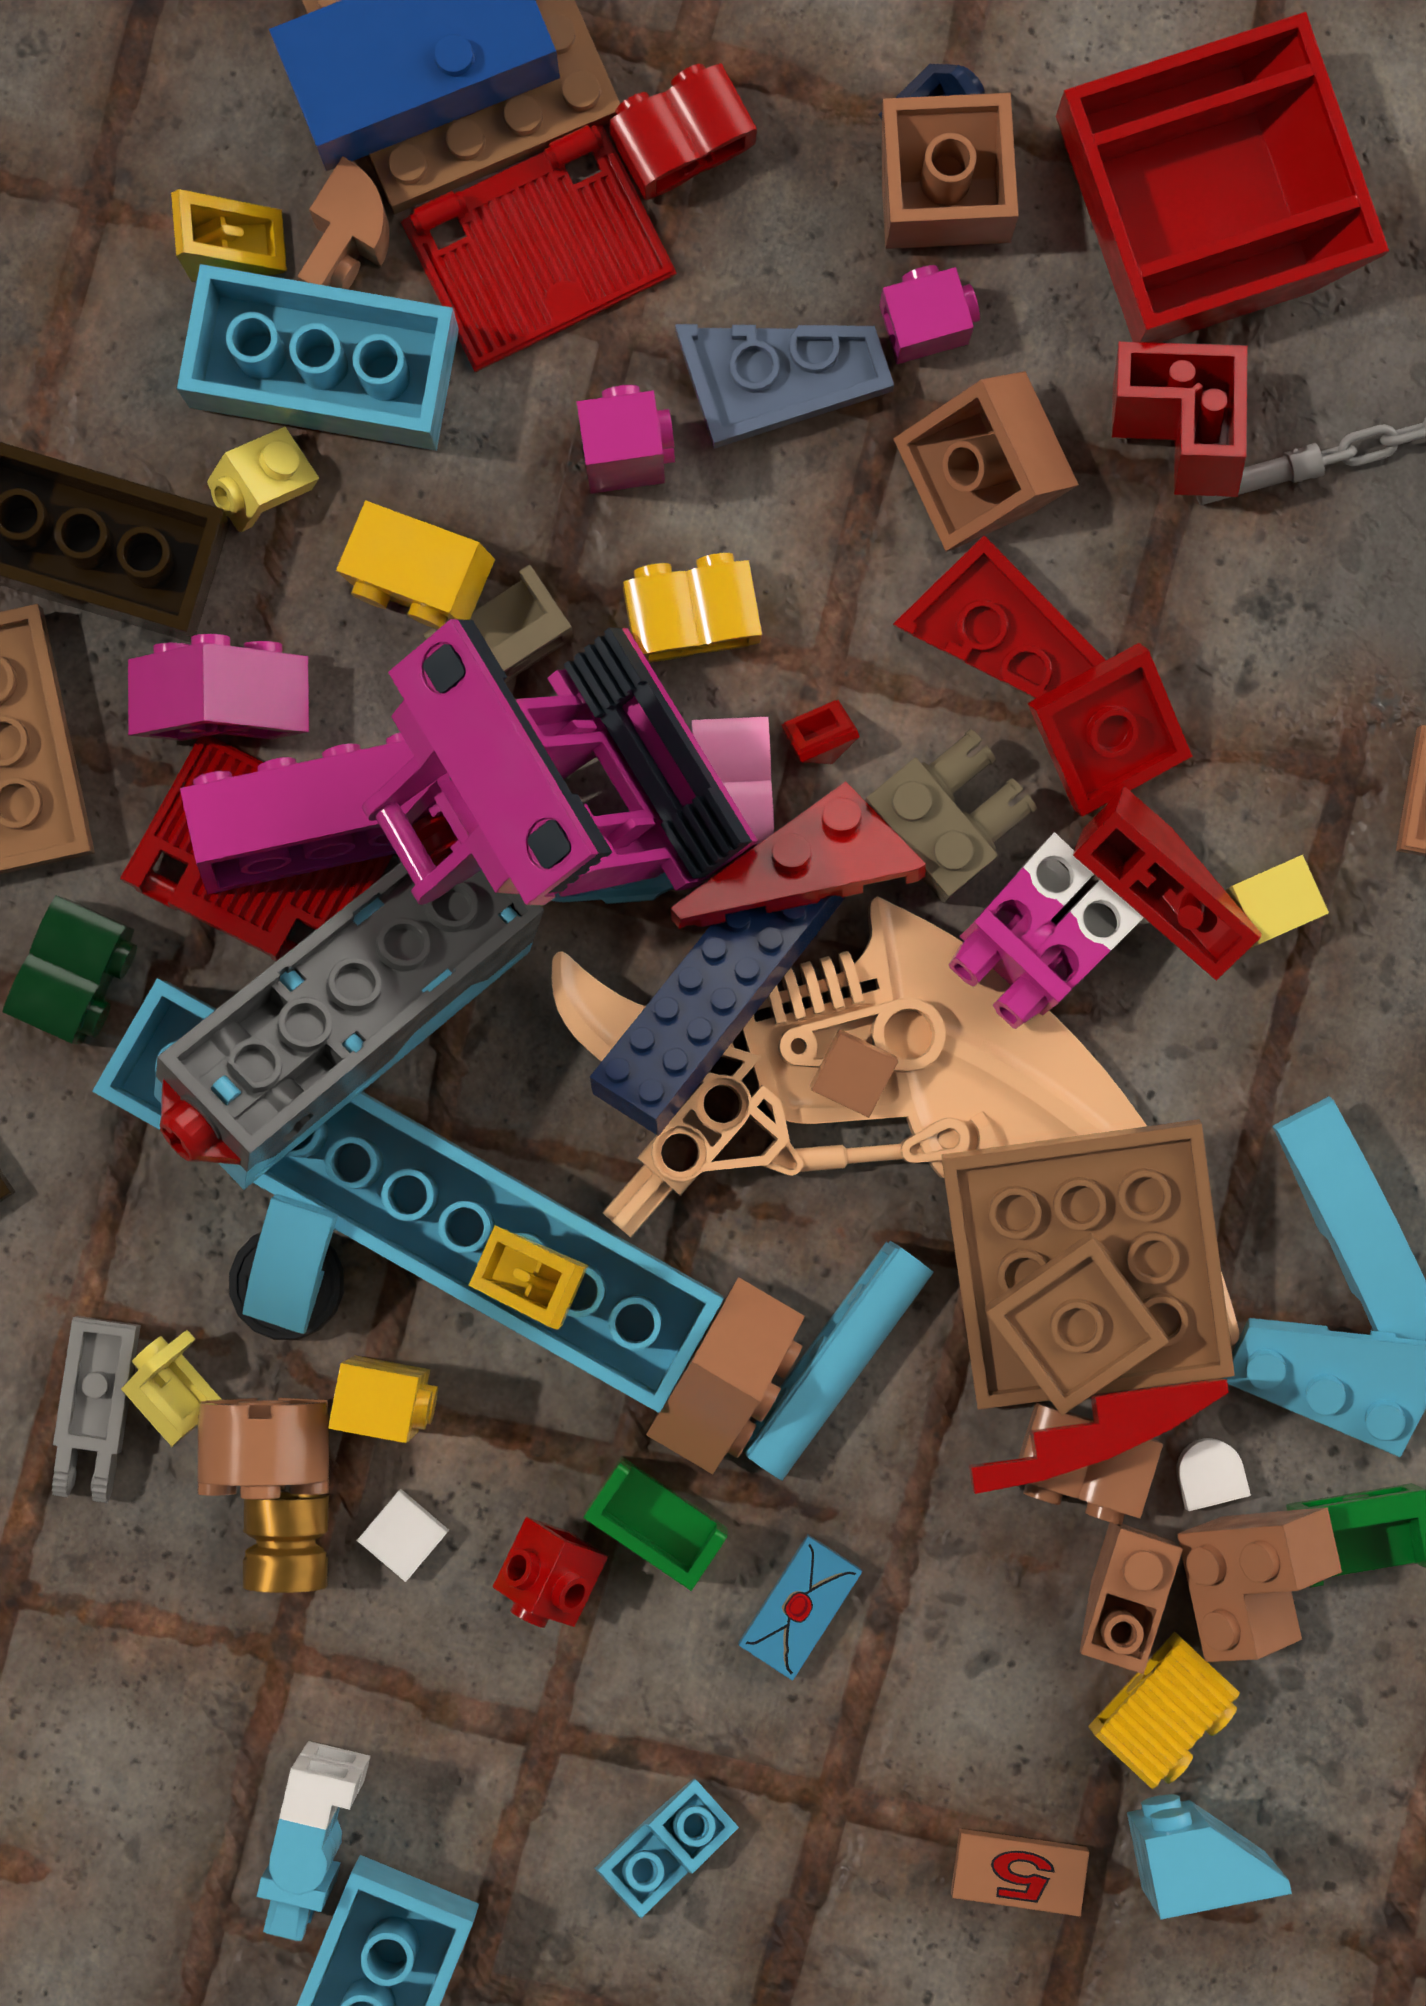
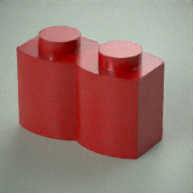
[610,63,757,200]

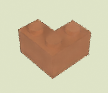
[646,1277,805,1474]
[1177,1507,1342,1662]

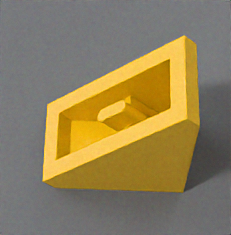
[171,189,287,282]
[468,1225,588,1330]

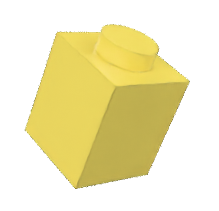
[1225,855,1329,947]

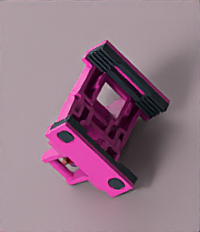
[362,619,758,905]

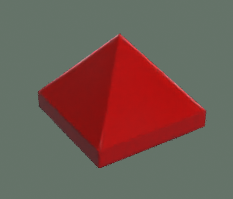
[781,700,860,764]

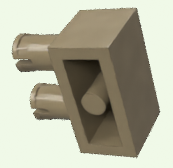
[865,729,1037,903]

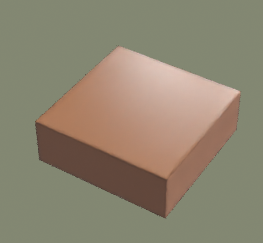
[810,1029,898,1118]

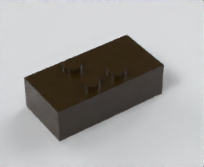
[0,442,230,643]

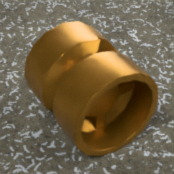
[243,1492,329,1593]

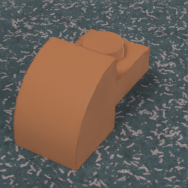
[297,156,390,289]

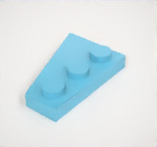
[1223,1318,1426,1457]

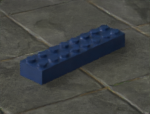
[590,895,846,1136]

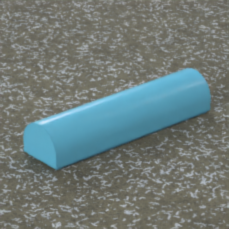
[743,1241,934,1481]

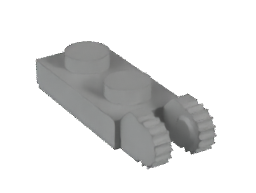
[52,1316,141,1503]

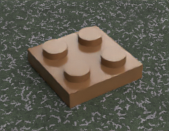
[985,1233,1169,1416]

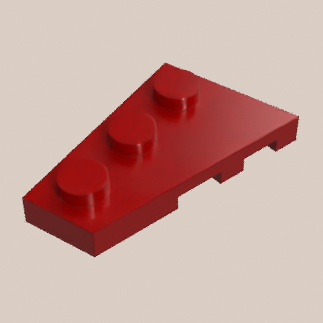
[893,535,1106,699]

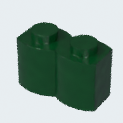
[2,895,137,1045]

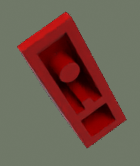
[1073,786,1262,981]

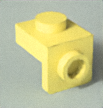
[207,427,320,532]
[121,1330,221,1447]

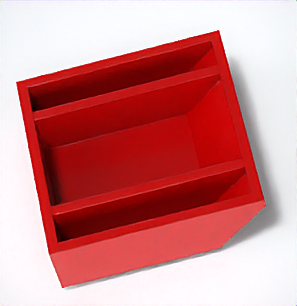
[1055,12,1389,343]

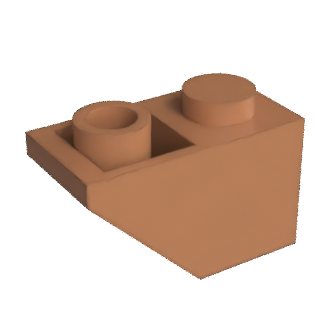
[1080,1522,1183,1674]

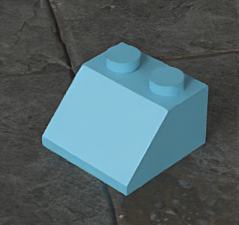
[1127,1794,1292,1919]

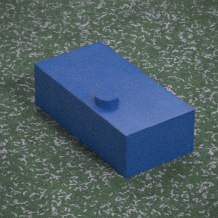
[269,0,560,171]

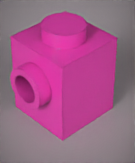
[879,265,980,364]

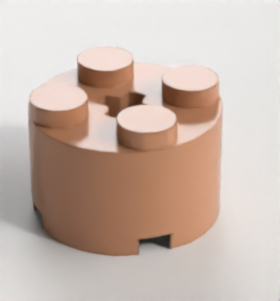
[198,1398,329,1499]

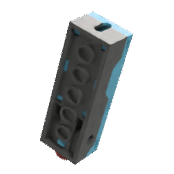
[154,862,544,1190]

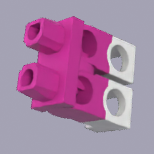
[948,832,1144,1029]

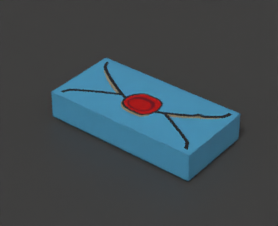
[738,1534,862,1681]

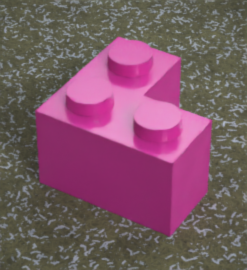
[128,634,309,741]

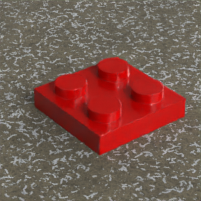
[1027,643,1193,817]

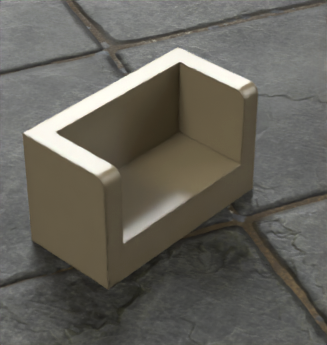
[423,564,574,683]

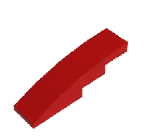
[969,1379,1229,1494]

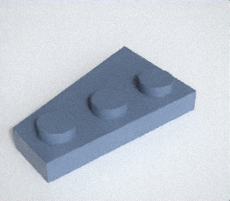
[675,324,894,449]

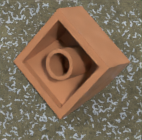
[882,93,1019,249]
[893,371,1079,551]

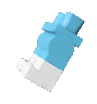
[256,1741,370,1941]

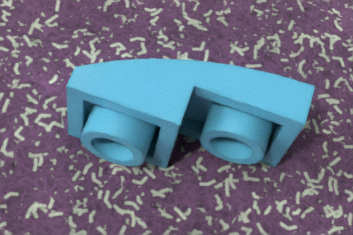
[242,1194,338,1334]
[594,1779,739,1918]

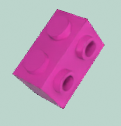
[576,385,675,494]

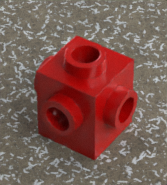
[492,1517,608,1628]

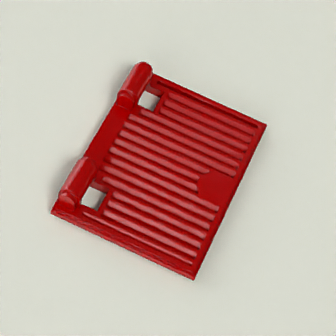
[401,124,677,372]
[120,736,394,961]

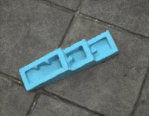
[1273,1096,1426,1341]

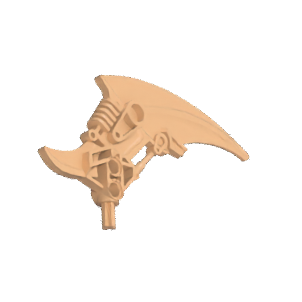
[552,896,1239,1346]

